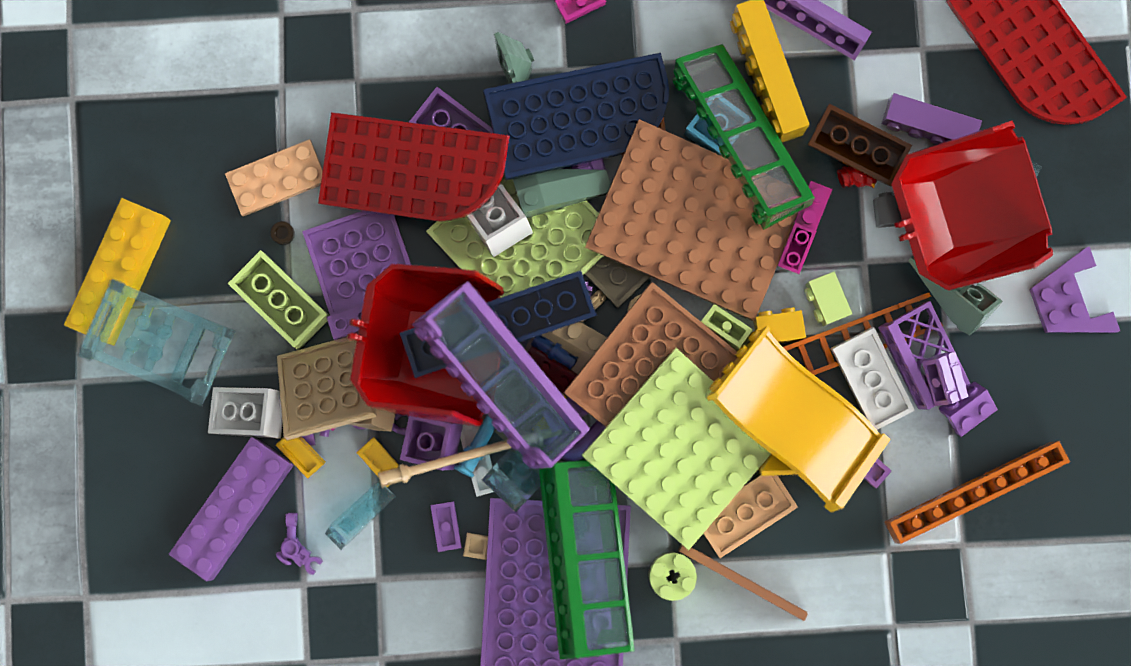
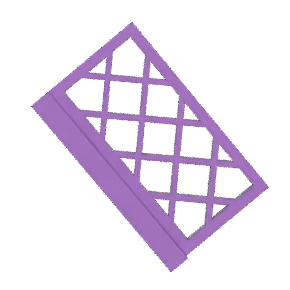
[878,301,970,410]

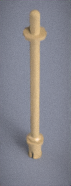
[378,425,562,487]

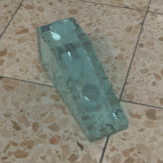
[325,481,396,550]

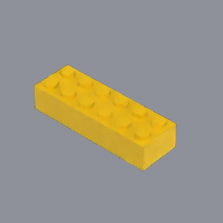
[730,0,810,143]
[64,198,171,346]

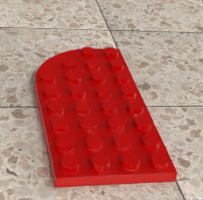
[946,0,1127,125]
[318,112,510,222]

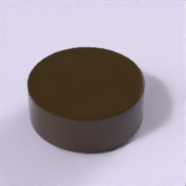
[270,221,295,245]

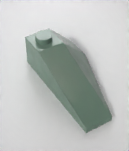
[494,32,534,84]
[513,169,611,218]
[909,256,1003,336]

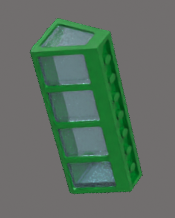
[539,461,635,660]

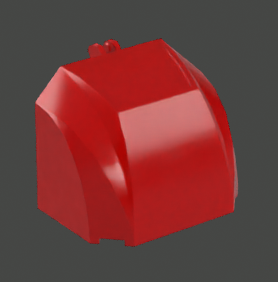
[891,121,1053,290]
[347,264,504,427]

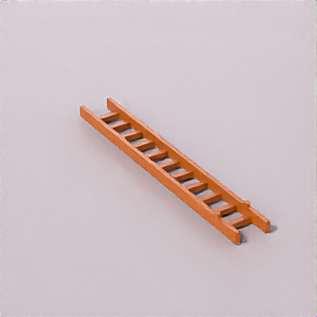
[783,292,943,375]

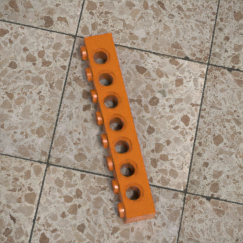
[884,441,1070,544]

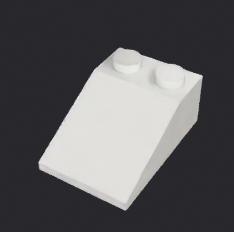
[466,183,533,257]
[208,387,283,439]

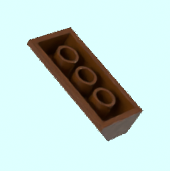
[808,104,912,187]

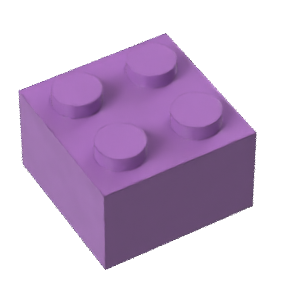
[400,416,463,470]

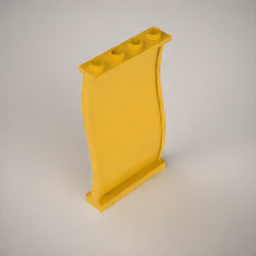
[706,326,891,513]

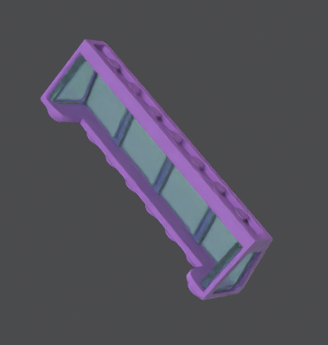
[412,282,590,469]

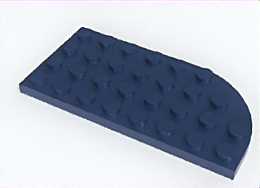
[483,52,669,180]

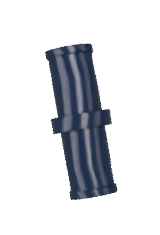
[531,335,579,370]

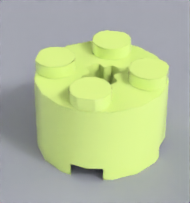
[648,552,697,601]

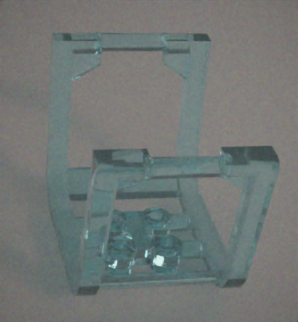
[77,279,235,406]

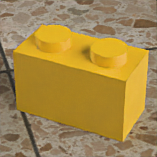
[753,307,806,343]

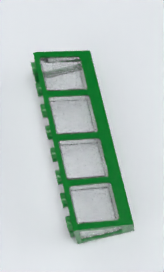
[672,44,815,230]

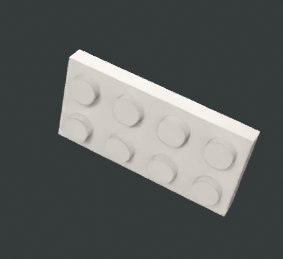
[831,327,915,430]

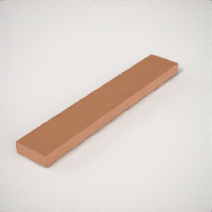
[677,544,808,621]

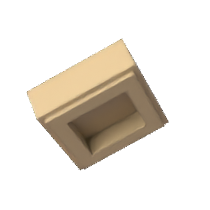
[463,533,488,560]

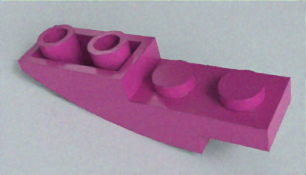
[777,181,832,274]

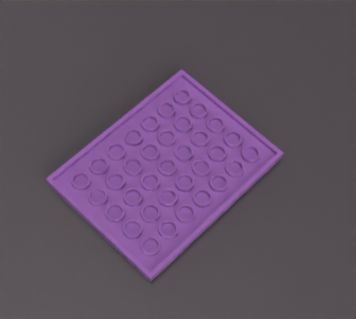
[481,498,631,666]

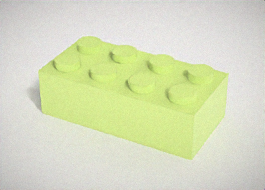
[228,250,330,350]

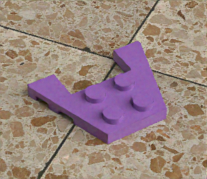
[1029,246,1120,333]

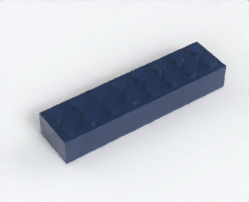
[400,270,597,378]

